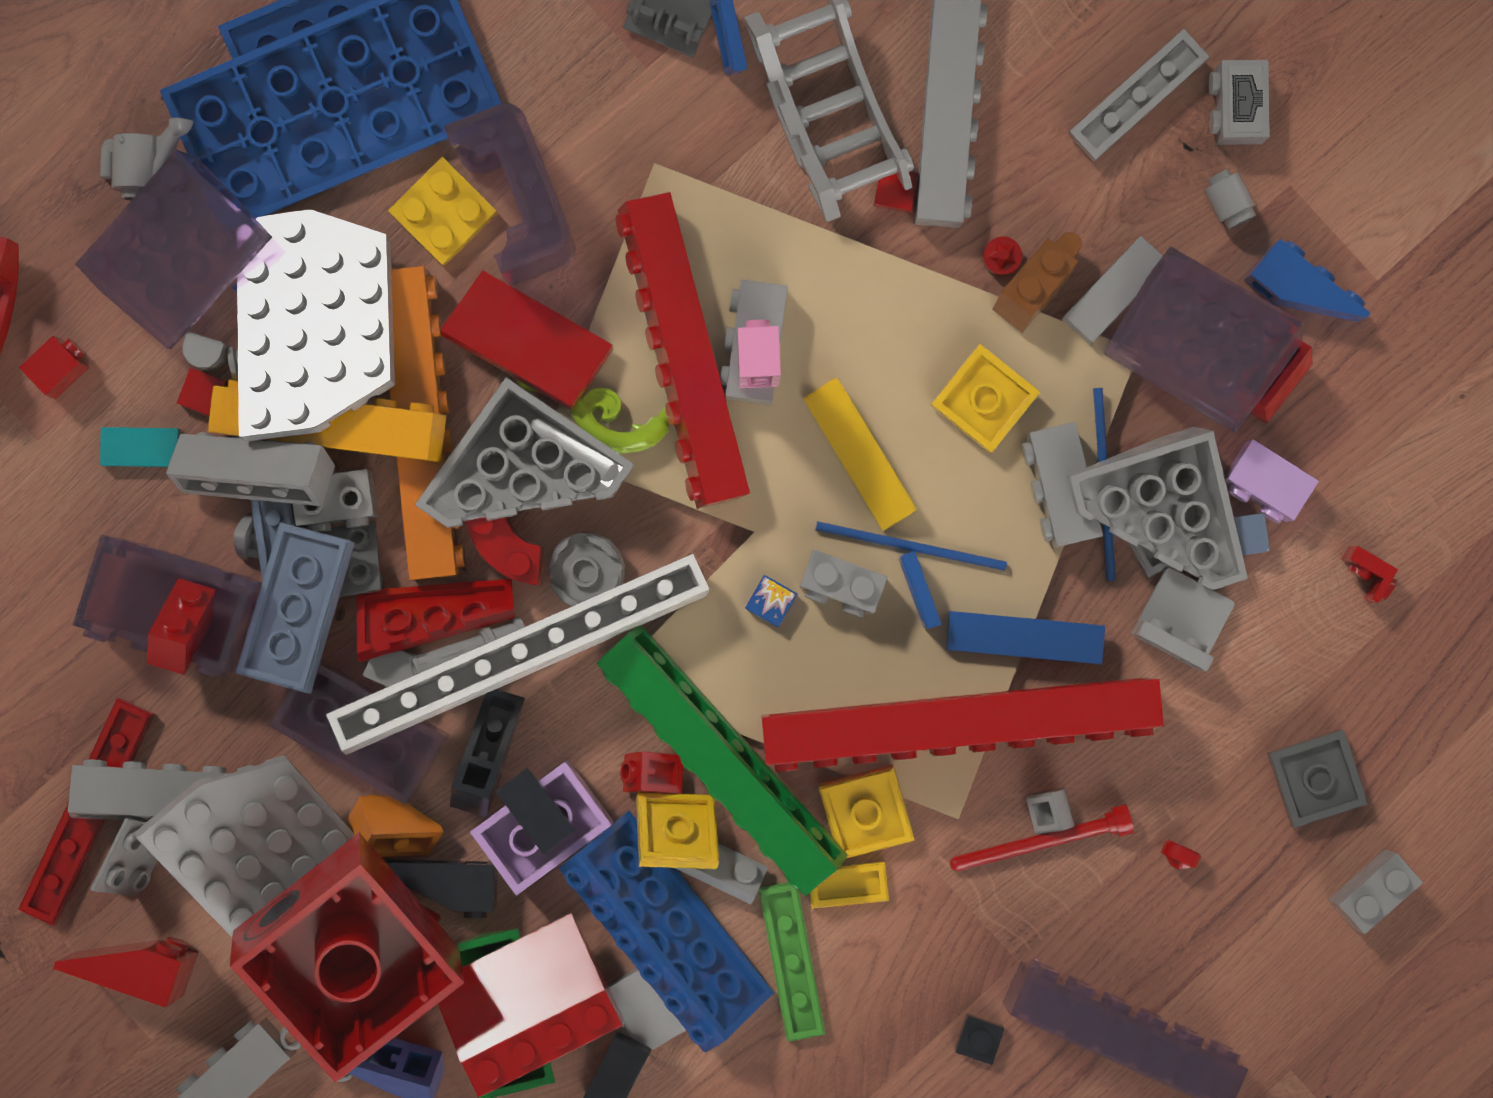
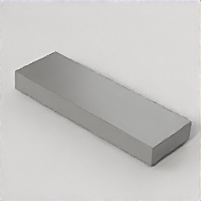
[1062,236,1169,345]

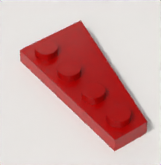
[356,579,515,662]

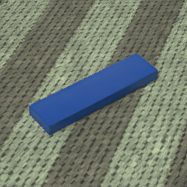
[946,611,1105,664]

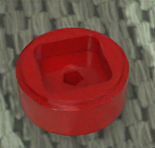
[982,236,1022,277]
[1160,839,1202,870]

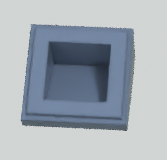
[1234,513,1270,555]

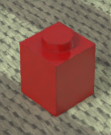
[19,336,89,399]

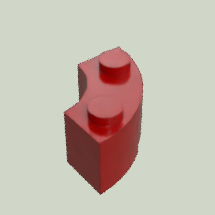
[466,517,544,586]

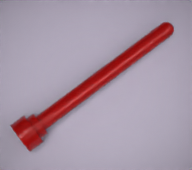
[949,804,1135,872]

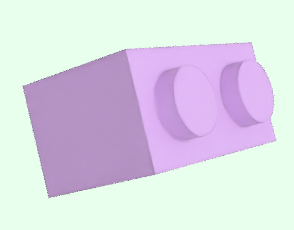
[1224,439,1319,524]

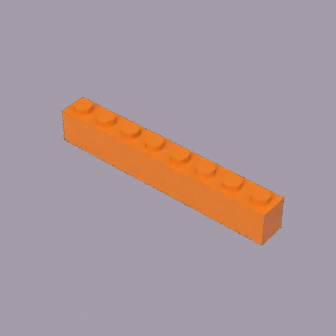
[390,266,466,581]

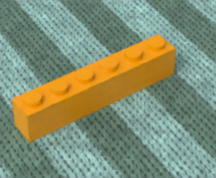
[208,380,447,462]

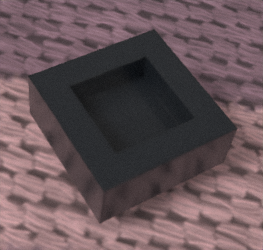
[954,1013,1005,1065]

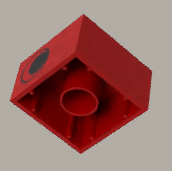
[230,832,464,1083]

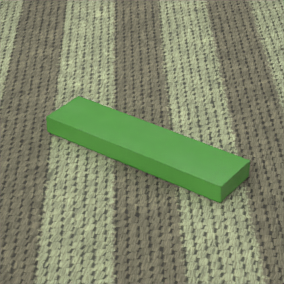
[759,881,825,1042]

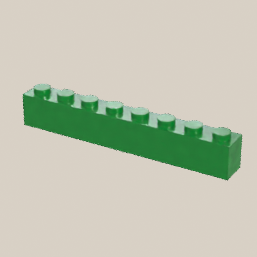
[596,625,849,896]

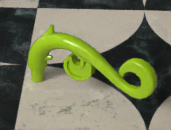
[516,379,669,454]

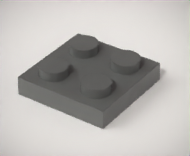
[1267,729,1368,828]

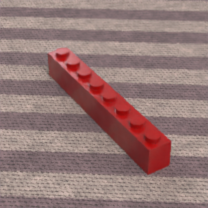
[615,192,751,509]

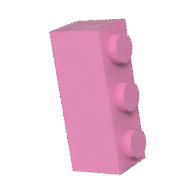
[737,320,781,388]

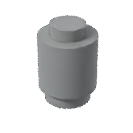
[1204,169,1256,230]

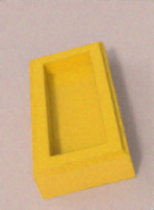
[810,861,889,909]

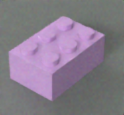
[470,759,614,896]

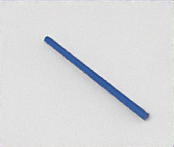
[1093,388,1116,581]
[815,521,1007,571]

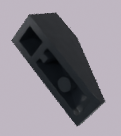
[450,689,525,818]
[383,859,497,919]

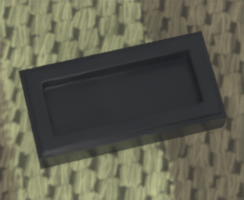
[496,767,576,854]
[583,1031,651,1098]

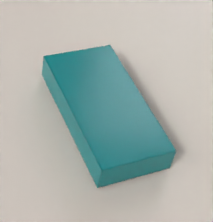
[100,427,181,467]

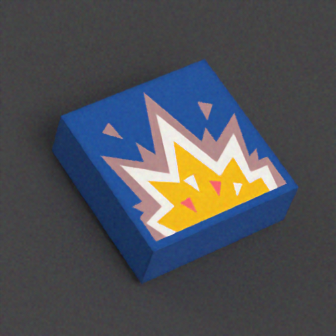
[745,575,797,628]

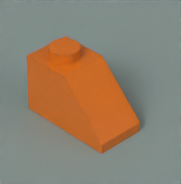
[347,794,443,857]

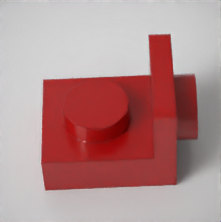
[1341,546,1398,603]
[620,751,683,794]

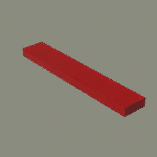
[18,698,155,926]

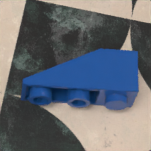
[1244,239,1370,322]

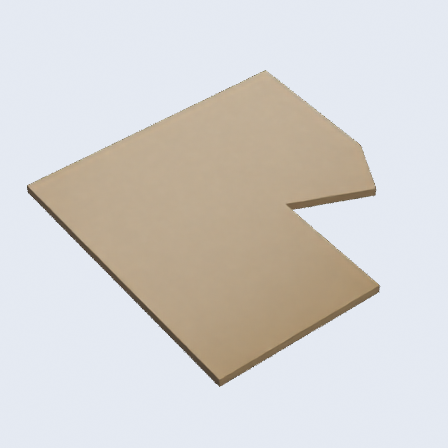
[557,163,1139,819]

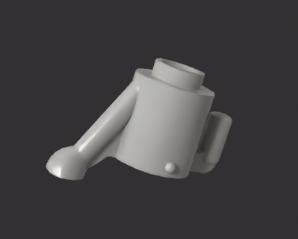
[100,118,194,202]

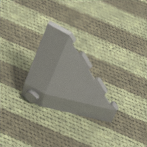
[415,378,635,528]
[1067,426,1248,590]

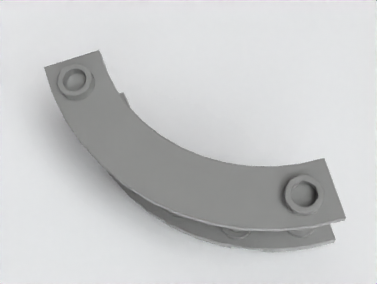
[744,0,914,222]

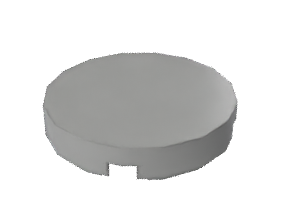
[548,532,625,606]

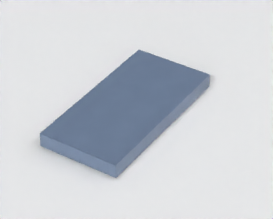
[236,523,355,694]

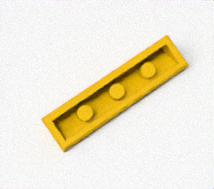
[803,377,917,531]

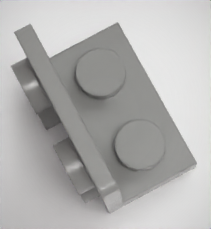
[1130,568,1235,671]

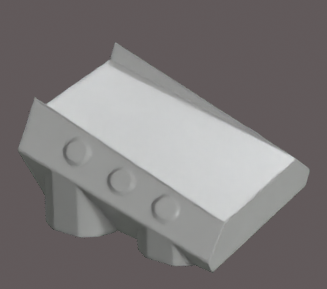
[608,968,685,1050]

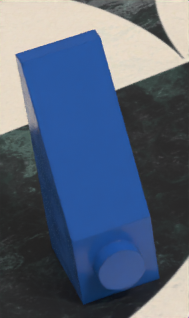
[348,1038,445,1098]

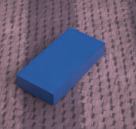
[709,0,748,76]
[898,551,941,629]

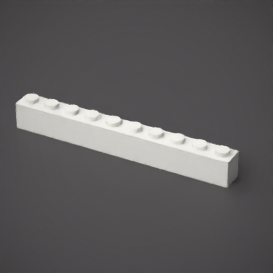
[326,554,709,755]

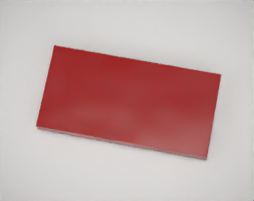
[440,270,613,411]

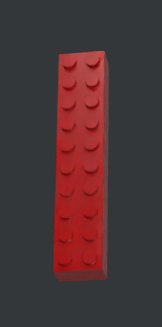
[761,677,1164,772]

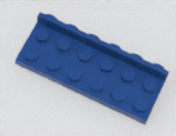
[559,810,774,1052]

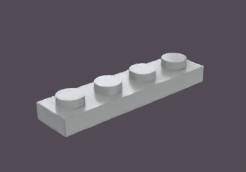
[1068,29,1210,162]

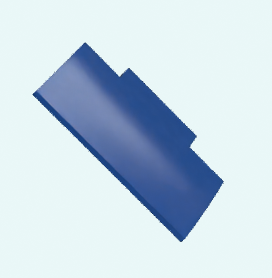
[160,0,506,234]

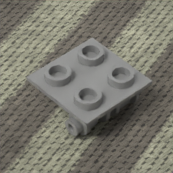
[90,818,157,897]

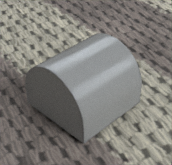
[183,332,230,371]
[1026,787,1075,834]

